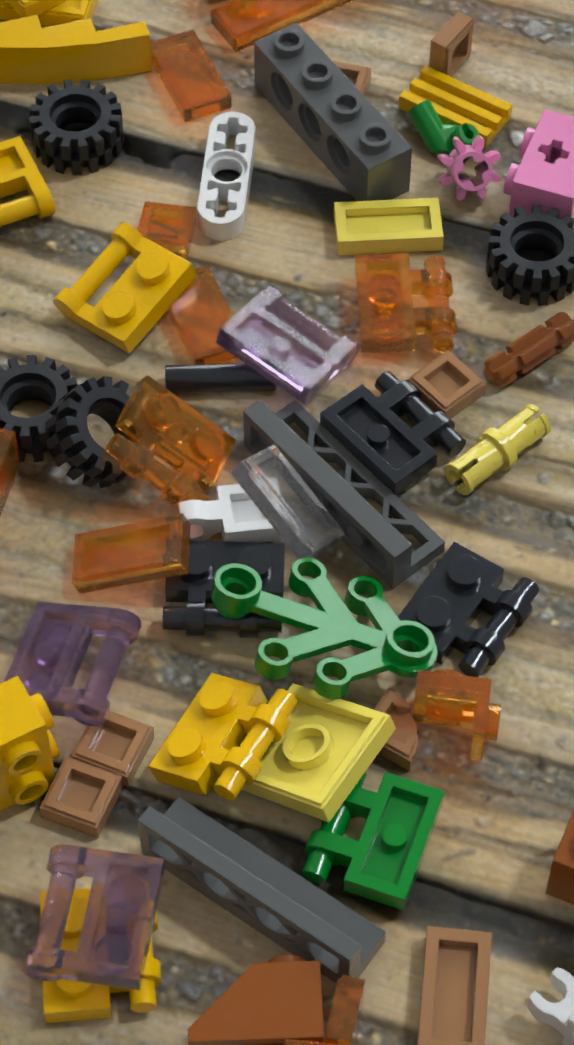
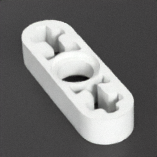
[197,112,256,241]

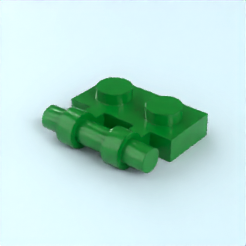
[302,772,445,911]

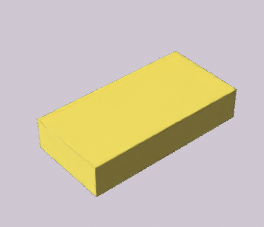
[334,197,444,256]

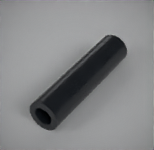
[165,363,276,393]

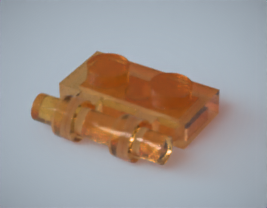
[354,253,458,354]
[105,375,236,508]

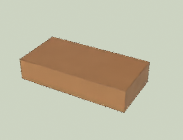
[417,926,492,1045]

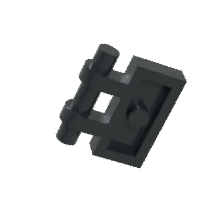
[320,371,466,495]
[163,540,285,638]
[398,542,539,679]

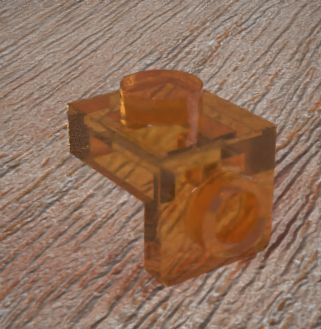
[413,669,501,760]

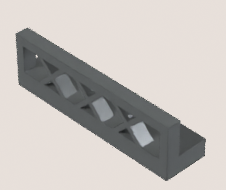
[243,399,445,589]
[138,797,386,991]

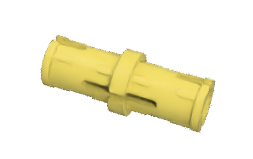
[444,404,551,495]

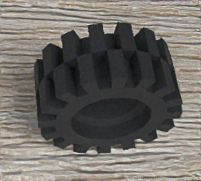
[29,79,124,175]
[486,205,574,306]
[0,355,78,462]
[45,376,158,488]

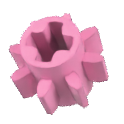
[437,135,502,201]

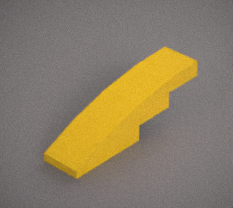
[0,15,152,84]

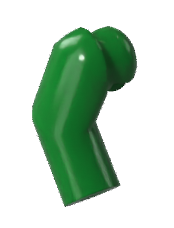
[407,100,480,156]

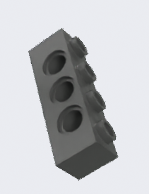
[254,22,412,201]

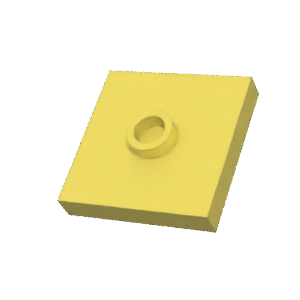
[241,683,396,822]

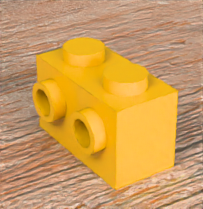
[0,676,60,811]

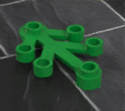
[211,557,437,699]

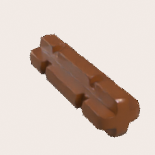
[483,312,574,388]

